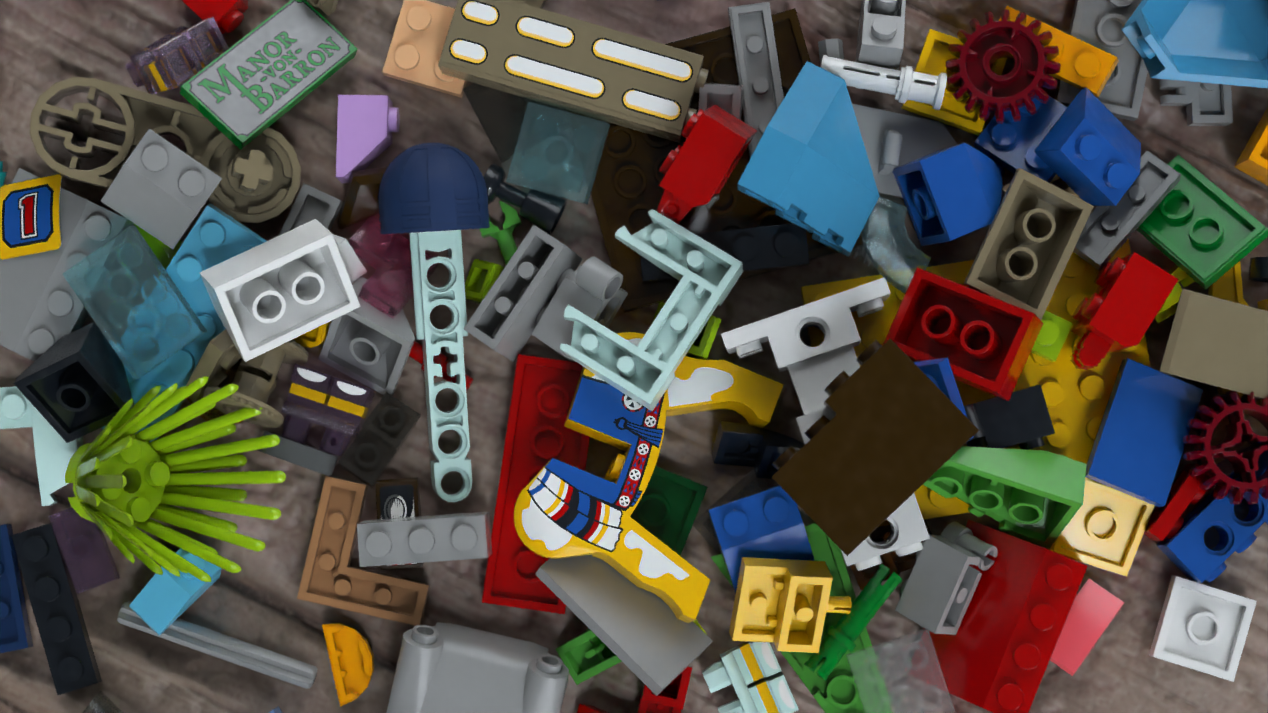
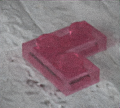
[349,215,438,319]

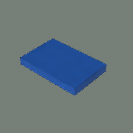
[1085,358,1203,507]

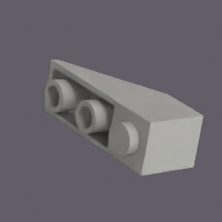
[855,0,906,70]

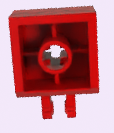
[1070,252,1179,371]

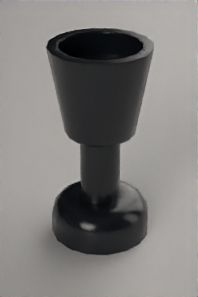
[484,163,567,236]

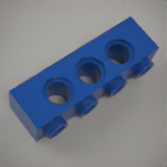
[1156,446,1268,583]

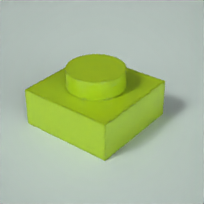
[1031,311,1073,362]

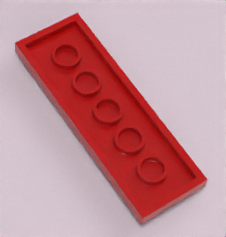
[482,354,590,614]

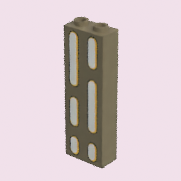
[438,0,709,143]

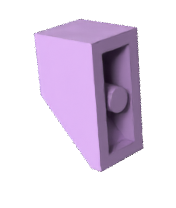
[336,95,400,183]

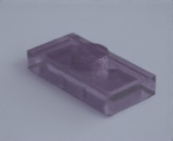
[48,507,120,594]

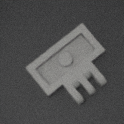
[1159,79,1233,126]

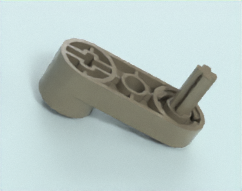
[30,77,301,224]

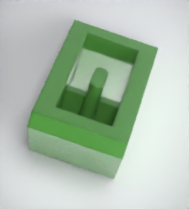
[555,629,622,685]

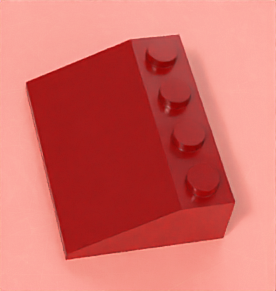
[905,520,1088,713]

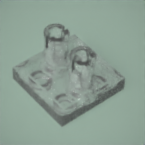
[846,629,955,713]

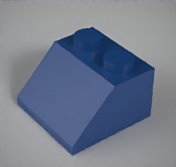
[1034,88,1141,206]

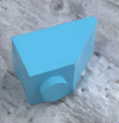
[129,548,222,636]

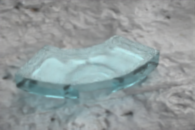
[862,196,931,293]

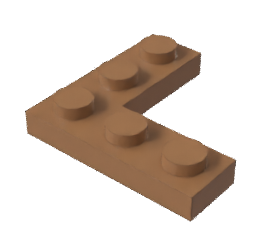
[297,476,430,626]

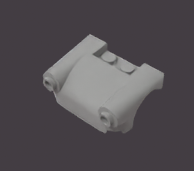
[386,622,569,713]

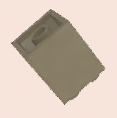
[1160,289,1268,399]

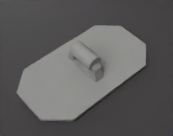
[852,104,958,198]

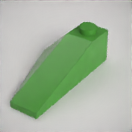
[923,446,1087,549]

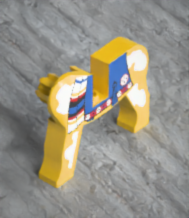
[514,332,784,623]

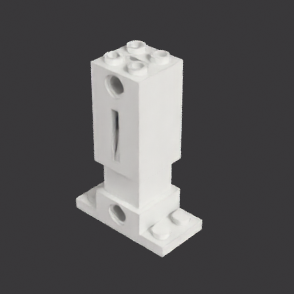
[721,277,930,571]

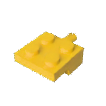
[729,557,852,653]

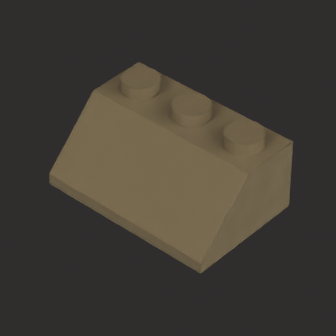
[964,168,1094,320]

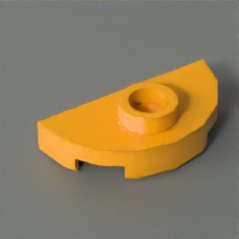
[322,623,374,707]

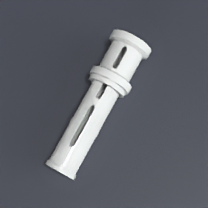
[820,55,947,110]

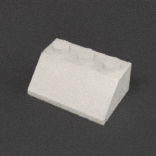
[200,219,361,362]

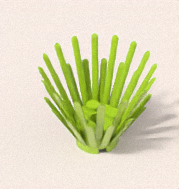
[65,376,286,582]

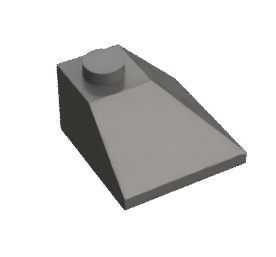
[318,276,415,398]

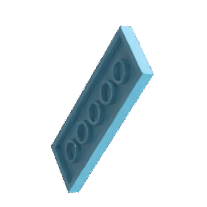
[101,204,267,442]

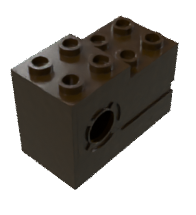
[772,339,979,556]

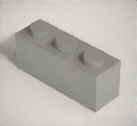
[464,225,582,362]
[357,512,492,567]

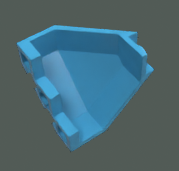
[1121,0,1268,88]
[737,61,880,257]

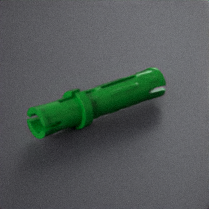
[804,564,903,681]

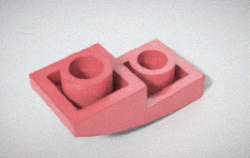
[1050,579,1125,676]

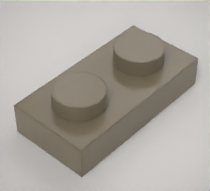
[186,329,241,402]

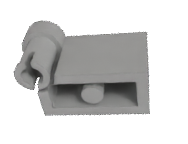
[895,522,998,635]

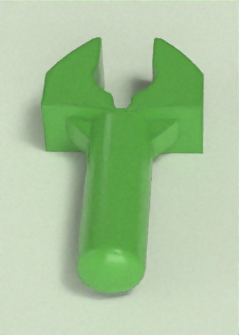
[480,201,522,265]

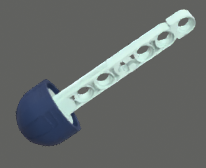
[378,143,490,503]

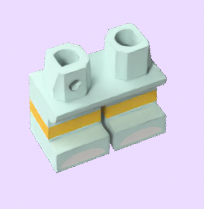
[702,641,799,713]

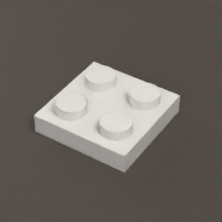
[1149,575,1257,682]

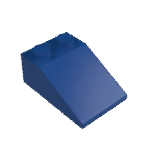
[707,485,815,594]

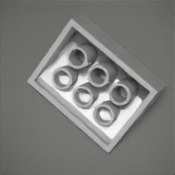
[0,168,134,362]

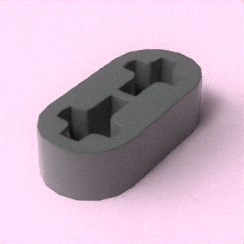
[258,430,338,476]

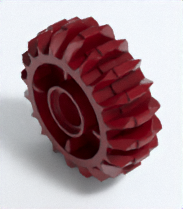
[945,9,1061,124]

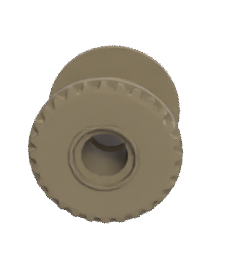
[203,340,308,428]

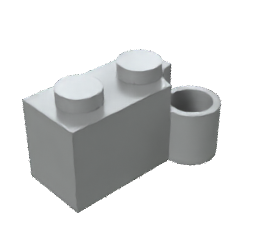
[532,256,628,361]

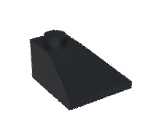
[14,322,134,443]

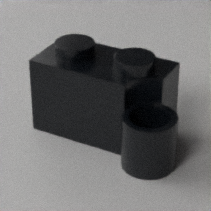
[963,385,1055,450]

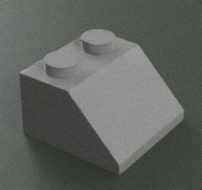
[101,129,222,249]

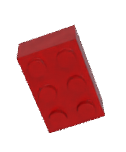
[883,267,1043,401]

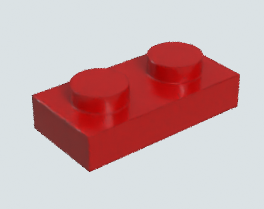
[1144,463,1207,541]

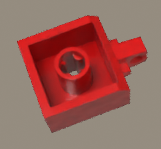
[656,105,757,224]

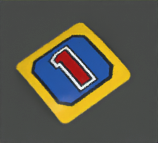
[0,174,62,260]

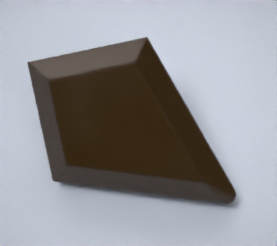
[337,167,387,229]

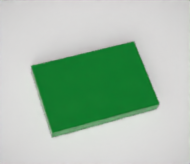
[1137,154,1268,290]

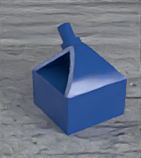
[892,143,1004,246]

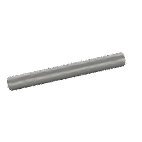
[117,601,318,689]

